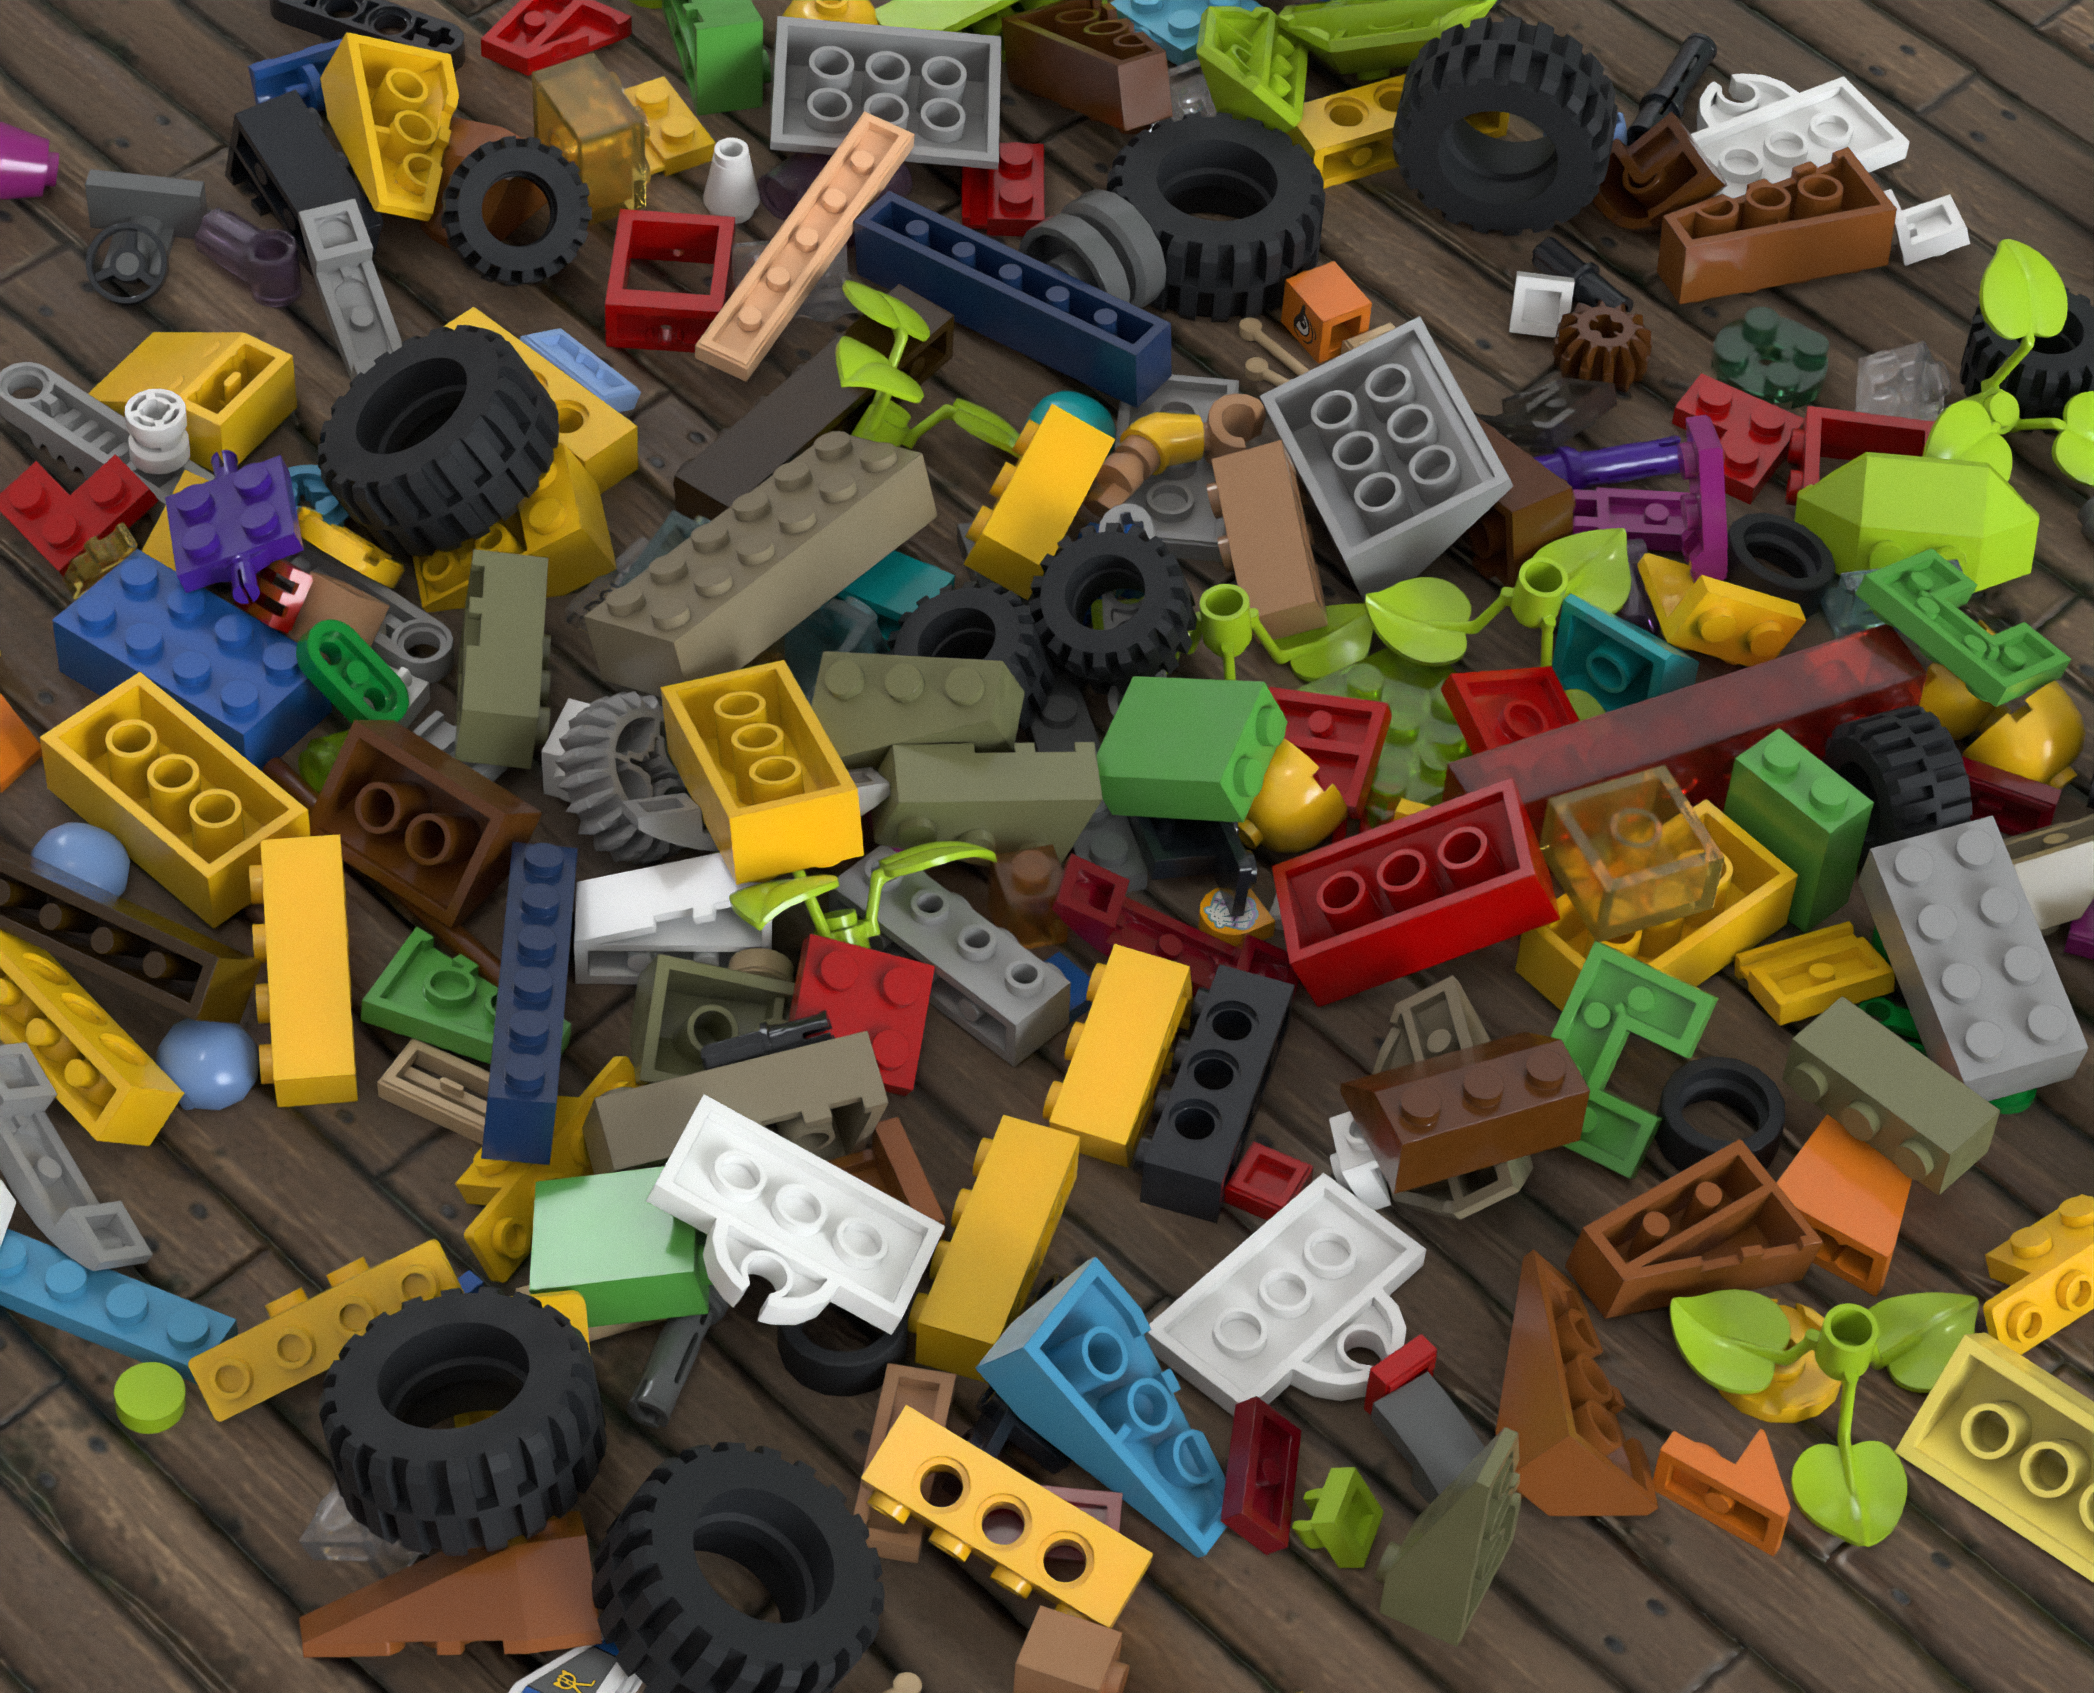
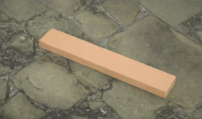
[695,111,915,382]

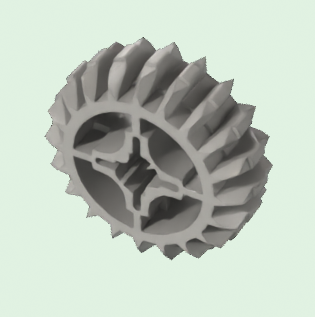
[555,691,692,865]

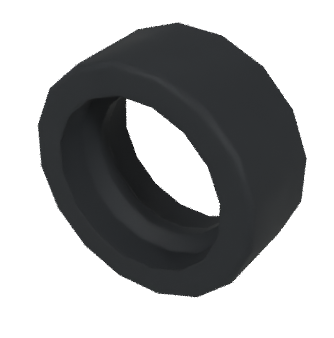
[1723,513,1836,619]
[1655,1056,1785,1172]
[777,1302,909,1397]

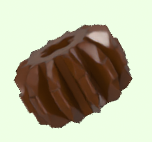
[1552,299,1653,397]

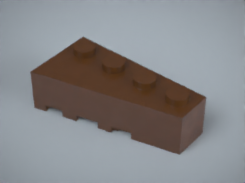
[1001,0,1173,134]
[1459,415,1576,608]

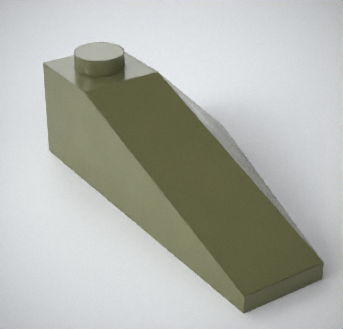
[629,954,795,1085]
[1375,1427,1521,1647]

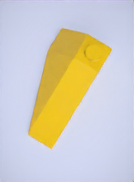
[320,32,459,221]

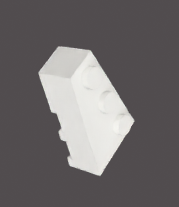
[574,853,772,984]

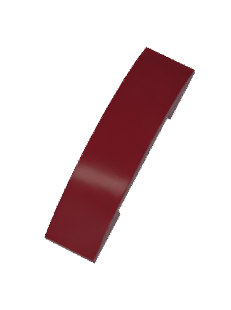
[1052,853,1299,1004]

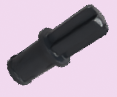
[1532,237,1634,312]
[701,1010,835,1071]

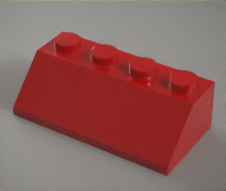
[1272,777,1561,1007]

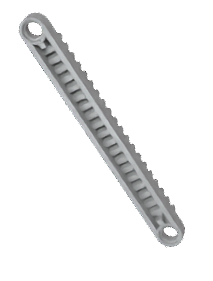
[0,362,454,684]

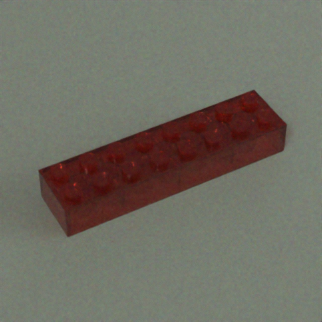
[1441,624,1928,875]

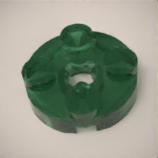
[1710,307,1829,409]

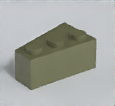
[455,549,551,769]
[811,651,1025,771]
[871,742,1103,880]

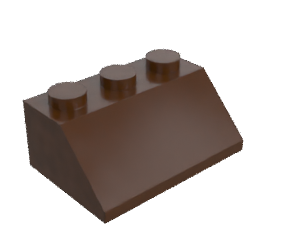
[309,720,543,928]
[1340,1032,1590,1194]

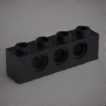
[1133,964,1295,1224]

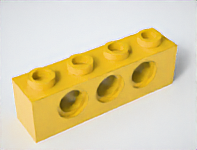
[1286,74,1510,189]
[443,307,638,495]
[0,929,184,1146]
[861,1405,1153,1629]

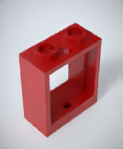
[605,209,735,353]
[1785,406,1935,508]

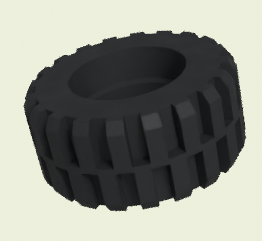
[1392,16,1618,236]
[1107,112,1326,322]
[318,325,559,557]
[319,1287,607,1556]
[591,1442,885,1693]

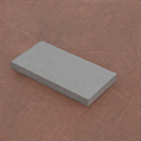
[1114,374,1239,562]

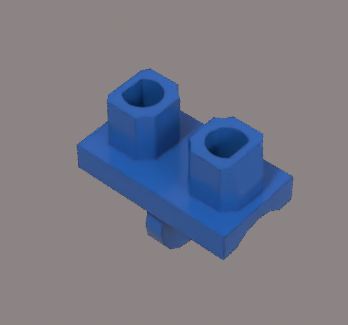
[248,38,343,113]

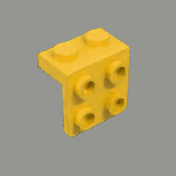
[1637,553,1806,671]

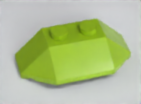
[1278,0,1497,80]
[1196,6,1309,133]
[1794,452,2040,593]

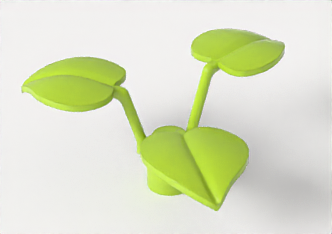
[1922,239,2094,487]
[835,280,1020,459]
[1364,528,1631,776]
[1091,584,1374,683]
[712,841,997,949]
[1669,1289,1979,1547]

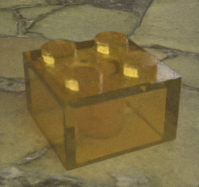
[532,52,651,226]
[1540,765,1725,942]

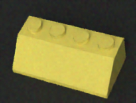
[1894,1333,2094,1583]

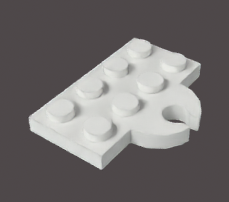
[1691,73,1910,199]
[646,1094,945,1335]
[1144,1172,1426,1417]

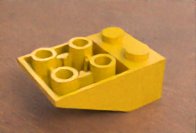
[88,332,297,472]
[412,442,617,613]

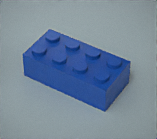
[52,549,332,771]

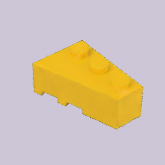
[964,404,1115,600]
[1043,944,1193,1168]

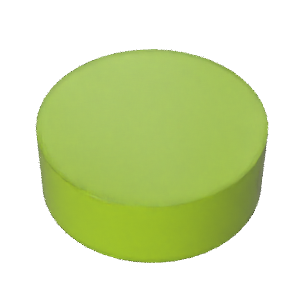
[114,1362,186,1434]

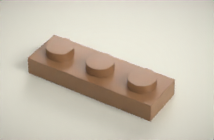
[853,1363,956,1564]

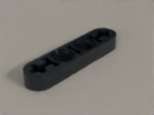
[269,0,465,72]

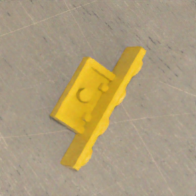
[455,1056,644,1283]
[1983,1194,2094,1355]
[188,1239,464,1422]

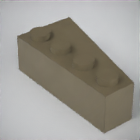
[582,1031,889,1175]

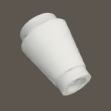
[703,138,760,224]

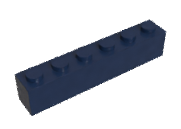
[854,191,1172,408]
[481,842,578,1165]

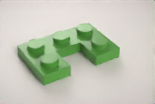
[1855,548,2071,707]
[1551,941,1719,1179]

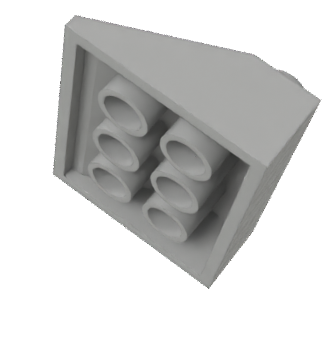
[770,16,1001,170]
[1259,316,1513,602]

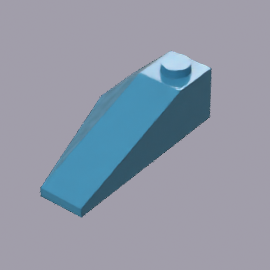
[975,1257,1227,1558]

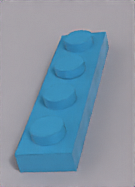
[0,1228,238,1384]

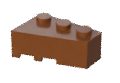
[1565,1138,1823,1319]

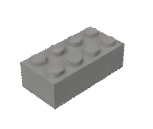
[1858,815,2089,1101]

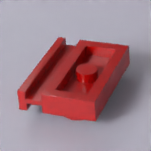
[961,142,1045,236]

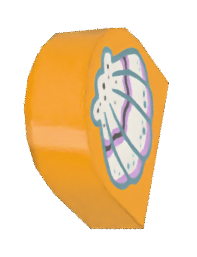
[1198,887,1275,947]

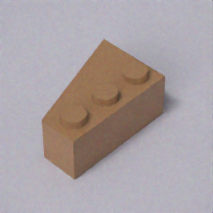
[1206,440,1328,644]

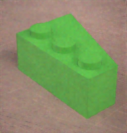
[662,0,771,116]

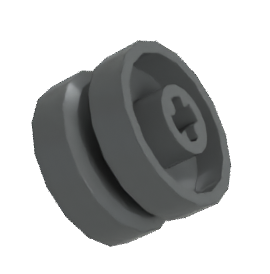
[1019,189,1167,309]

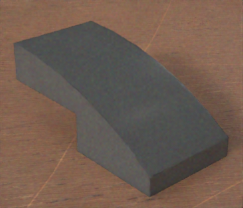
[1370,1372,1485,1505]

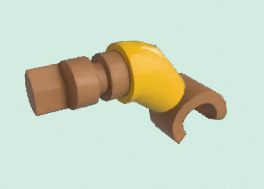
[1082,393,1266,518]

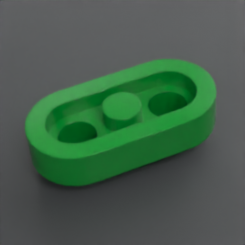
[296,619,409,724]

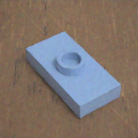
[520,328,641,412]

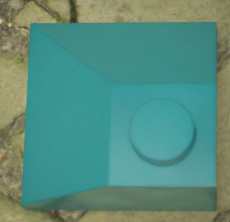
[1552,593,1699,744]

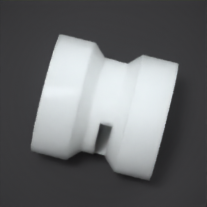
[125,388,190,474]

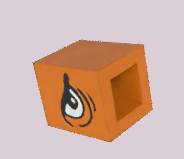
[1281,261,1372,364]

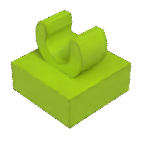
[1292,1467,1384,1568]

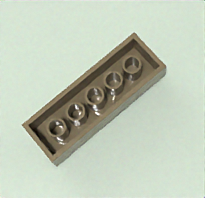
[584,431,938,698]

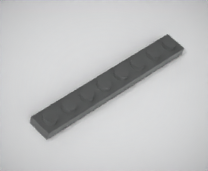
[957,522,1148,892]

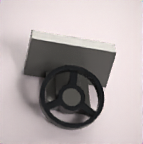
[85,169,209,305]

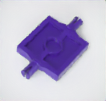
[165,450,304,604]

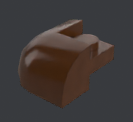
[1592,112,1728,234]

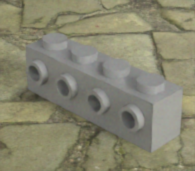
[829,845,1071,1067]

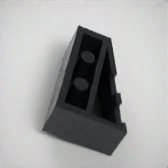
[225,89,383,278]

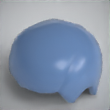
[31,822,130,896]
[156,1017,259,1110]

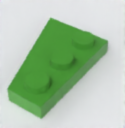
[361,927,571,1064]

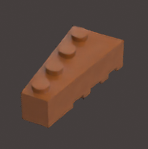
[1657,147,1897,304]

